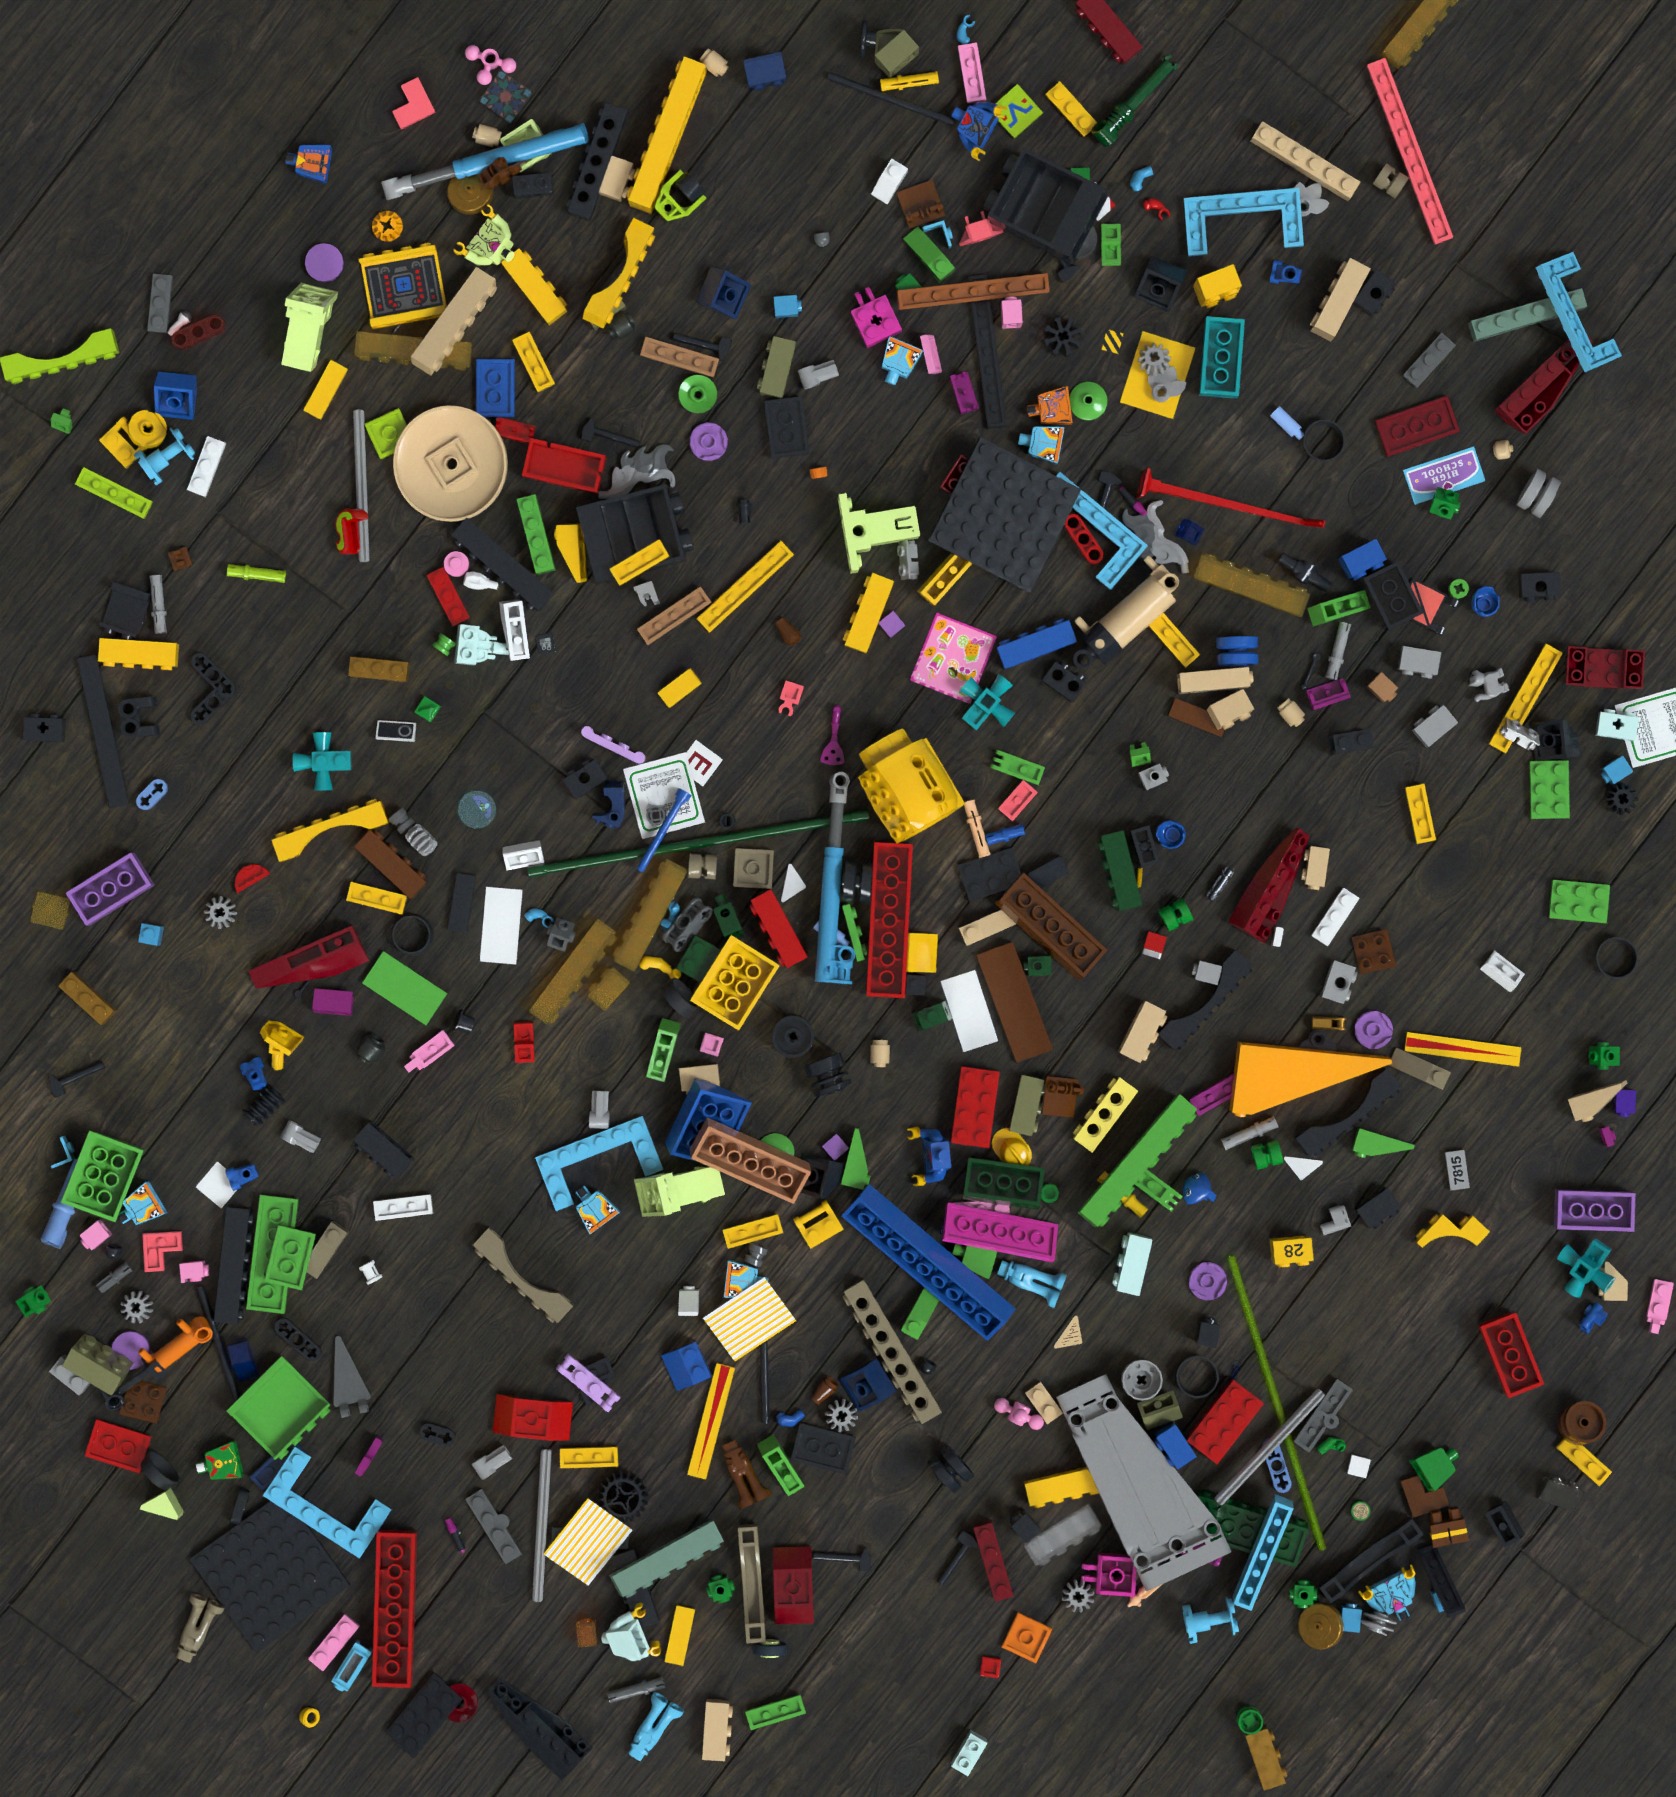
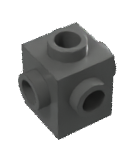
[547,918,576,952]

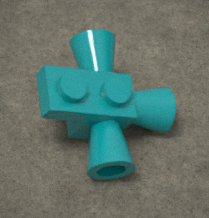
[959,674,1015,730]
[293,732,351,791]
[1557,1239,1616,1298]

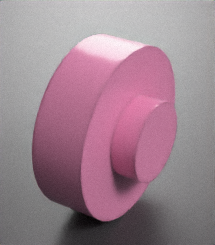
[444,551,469,577]

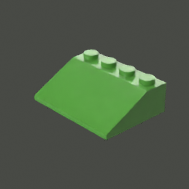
[61,1130,144,1222]

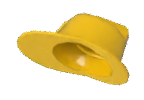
[992,1128,1032,1166]

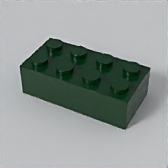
[1097,830,1142,911]
[962,1158,1045,1210]

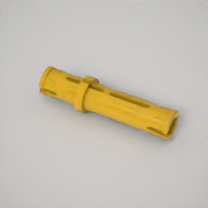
[880,71,939,91]
[1097,1171,1148,1218]

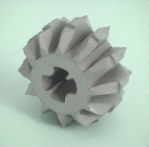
[1138,343,1171,376]
[405,824,437,856]
[204,896,237,929]
[121,1291,153,1323]
[825,1399,858,1432]
[1062,1579,1094,1612]

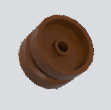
[1558,1401,1607,1446]

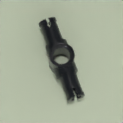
[1277,552,1332,592]

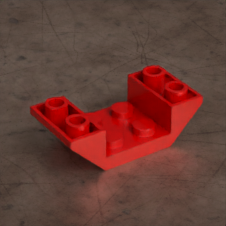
[493,1394,573,1441]

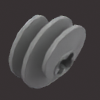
[1361,1611,1397,1636]

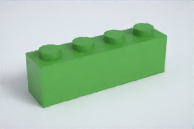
[517,494,556,575]

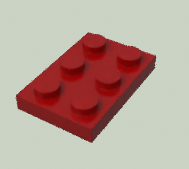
[85,1419,152,1473]

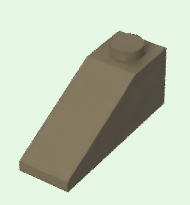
[1389,1048,1451,1090]
[307,1221,350,1279]

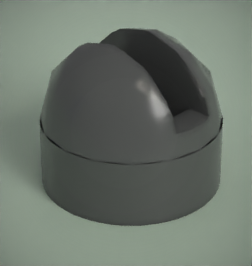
[814,232,830,247]

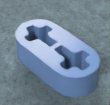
[136,779,168,810]

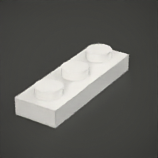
[187,436,226,497]
[1311,888,1359,946]
[373,1194,433,1221]

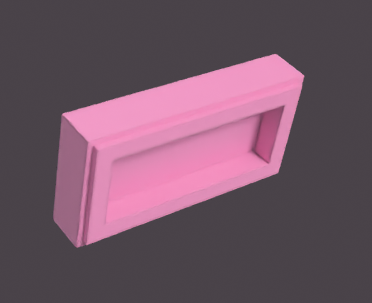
[920,335,942,374]

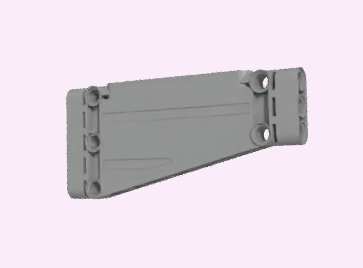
[1056,1374,1232,1591]

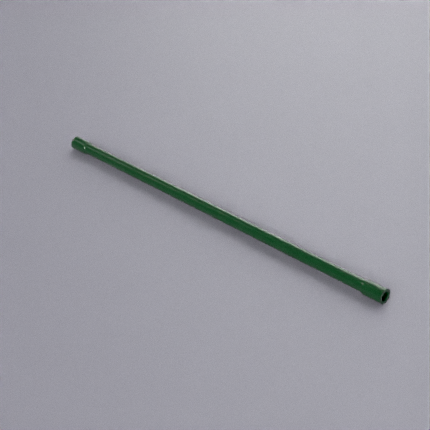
[527,809,869,878]

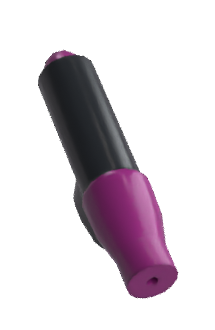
[1120,487,1148,516]
[445,1517,465,1553]

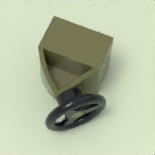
[860,19,919,78]

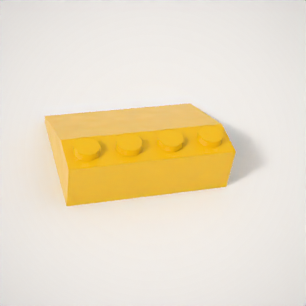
[690,935,780,1031]

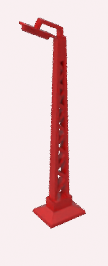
[1136,468,1326,528]

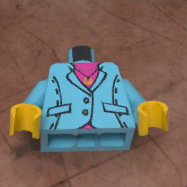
[1359,1565,1416,1621]

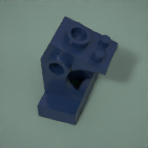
[592,781,625,829]

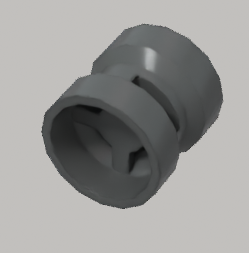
[646,806,666,825]
[389,808,415,834]
[744,1242,768,1267]

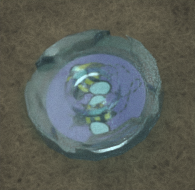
[458,791,496,829]

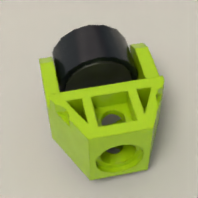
[654,169,706,222]

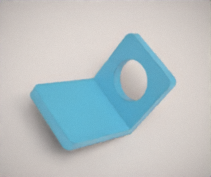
[923,221,953,249]
[51,1136,75,1168]

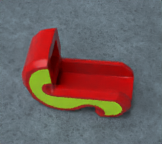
[335,508,369,554]

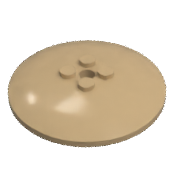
[393,406,508,522]

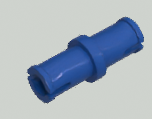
[985,823,1025,846]

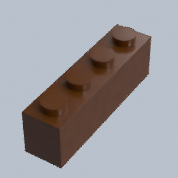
[354,830,428,899]

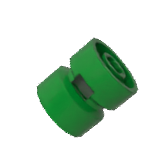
[1158,898,1193,932]
[1251,1139,1283,1170]
[1236,1705,1263,1734]

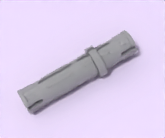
[150,575,167,634]
[1325,622,1351,680]
[1221,1116,1278,1150]

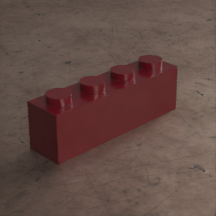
[1075,0,1142,65]
[973,1520,1014,1602]

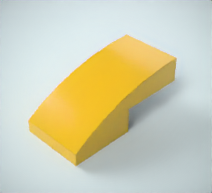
[658,668,702,708]

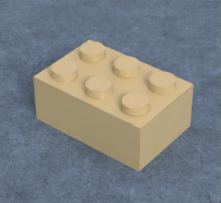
[1118,1000,1167,1063]

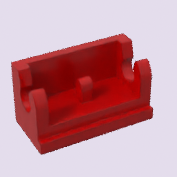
[495,417,536,444]

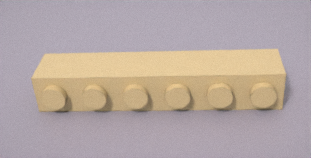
[1250,121,1360,202]
[411,267,497,375]

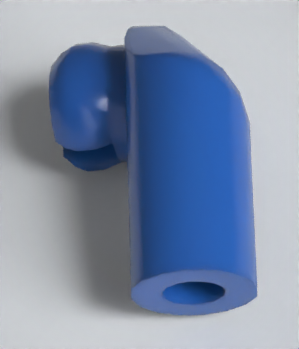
[776,1409,805,1427]

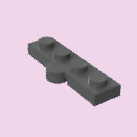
[1293,1378,1353,1453]
[465,1489,522,1564]

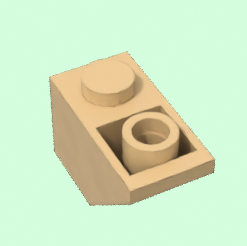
[1598,1261,1628,1301]

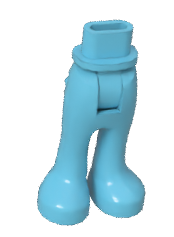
[997,1260,1067,1308]
[628,1692,684,1761]

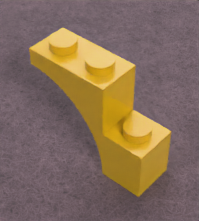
[1415,1213,1490,1248]

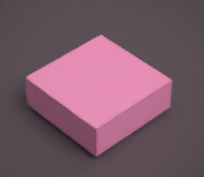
[700,1032,724,1057]

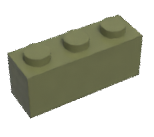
[757,336,796,399]
[1009,1075,1045,1136]

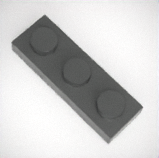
[147,274,173,334]
[1403,333,1456,389]

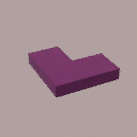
[355,1436,384,1476]

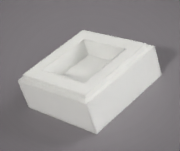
[1271,927,1284,947]
[1347,1454,1371,1478]

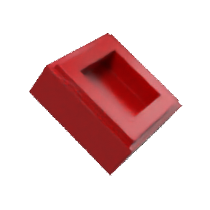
[980,1656,1001,1678]

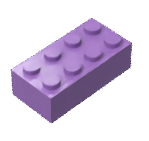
[66,852,154,926]
[1554,1189,1636,1232]

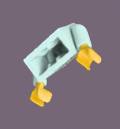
[601,1603,661,1661]

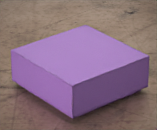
[879,611,905,638]
[822,1133,849,1161]

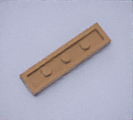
[640,337,719,378]
[637,586,711,645]

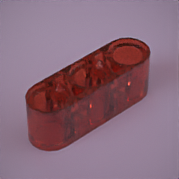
[171,315,226,350]

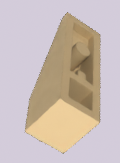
[959,910,1016,946]
[1568,1080,1627,1122]

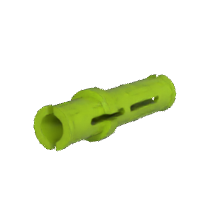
[227,564,286,583]

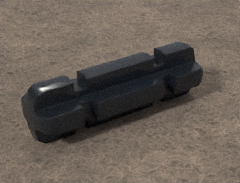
[1205,866,1234,901]

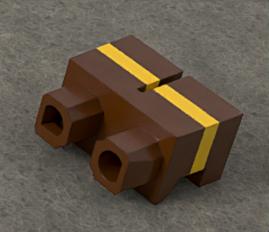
[1428,1506,1469,1548]

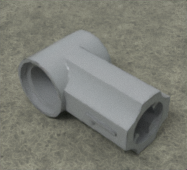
[798,360,839,389]
[589,1091,609,1129]
[280,1120,321,1153]
[472,1445,512,1480]

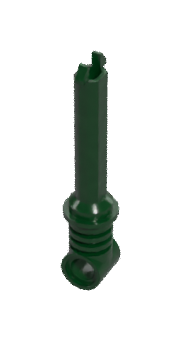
[1091,55,1178,147]

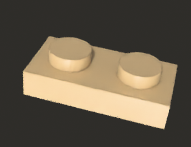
[1025,1381,1063,1424]

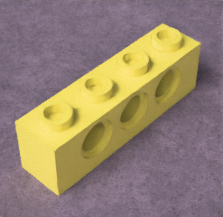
[1073,1077,1138,1153]

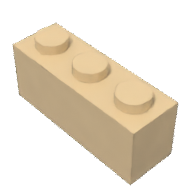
[702,1699,733,1761]

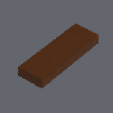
[1168,698,1224,737]

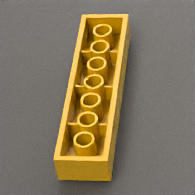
[627,57,707,214]

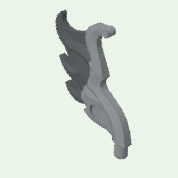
[599,444,675,499]
[1122,500,1189,574]

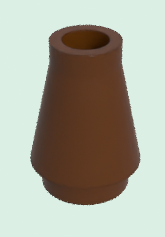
[775,617,802,647]
[811,1376,838,1405]

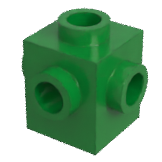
[1429,487,1461,519]
[1588,1042,1620,1070]
[15,1286,51,1317]
[706,1574,735,1603]
[1289,1579,1317,1608]

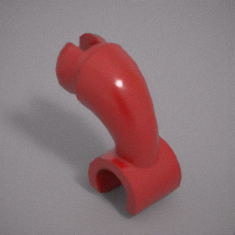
[1143,198,1170,221]

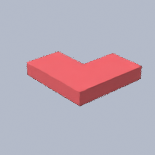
[392,77,436,130]
[143,1231,183,1272]

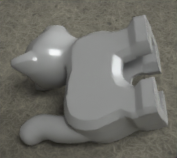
[1469,668,1509,702]

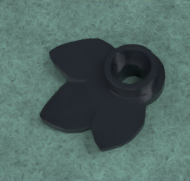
[1299,1029,1337,1051]

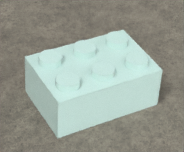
[1112,1232,1153,1296]

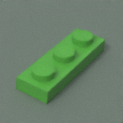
[842,904,867,962]
[745,1694,806,1730]

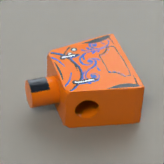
[1027,386,1073,425]

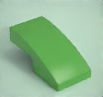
[1101,224,1121,266]

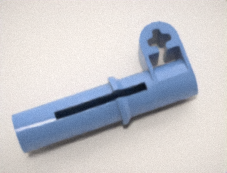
[40,1159,77,1249]

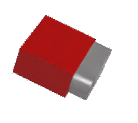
[1142,932,1167,959]

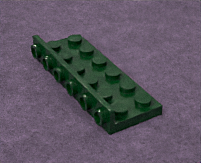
[1197,1489,1309,1567]

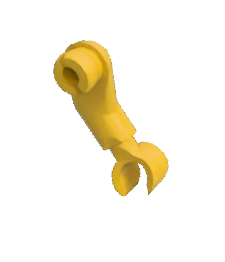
[639,956,681,979]

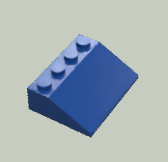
[665,1078,752,1162]

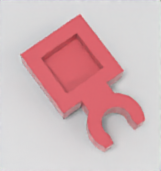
[779,681,804,717]

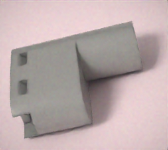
[1320,1205,1351,1235]

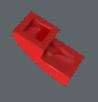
[514,1021,535,1063]

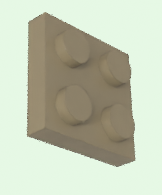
[733,848,774,889]

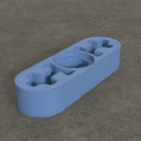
[1262,1438,1291,1493]

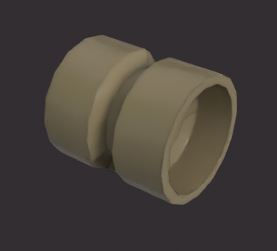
[1373,163,1409,199]
[689,853,717,879]

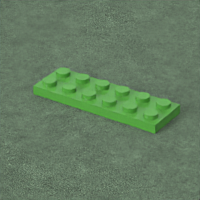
[246,1195,299,1314]

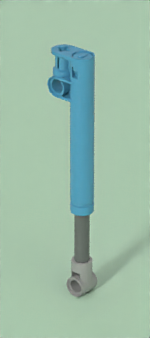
[381,123,589,200]
[815,772,855,984]

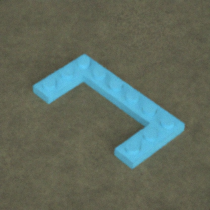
[1184,188,1304,257]
[1536,252,1622,372]
[1056,472,1148,590]
[535,1116,663,1211]
[263,1447,392,1558]

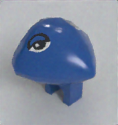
[1183,1172,1217,1205]

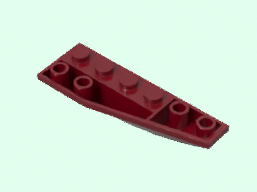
[1494,337,1593,434]
[1228,827,1310,944]
[248,926,369,989]

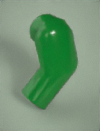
[1316,1437,1346,1455]

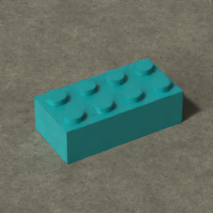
[1199,316,1245,399]

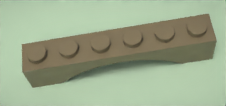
[473,1227,574,1323]
[738,1524,766,1643]

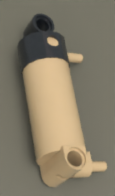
[1072,556,1179,670]

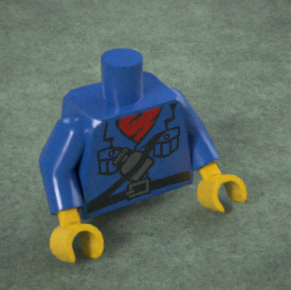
[951,101,1007,161]
[907,1126,951,1186]

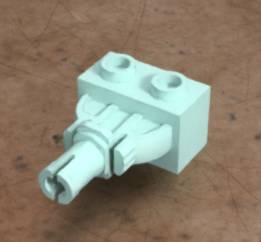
[454,624,509,665]

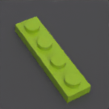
[75,467,153,519]

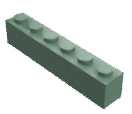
[1468,288,1587,342]
[609,1520,724,1598]

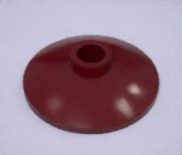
[447,1684,478,1723]

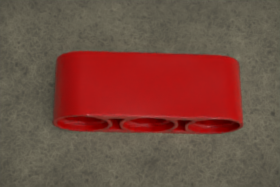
[1064,514,1103,565]

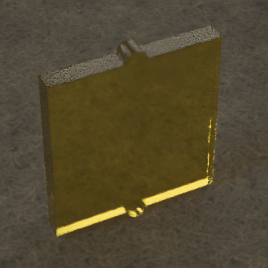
[30,891,70,930]

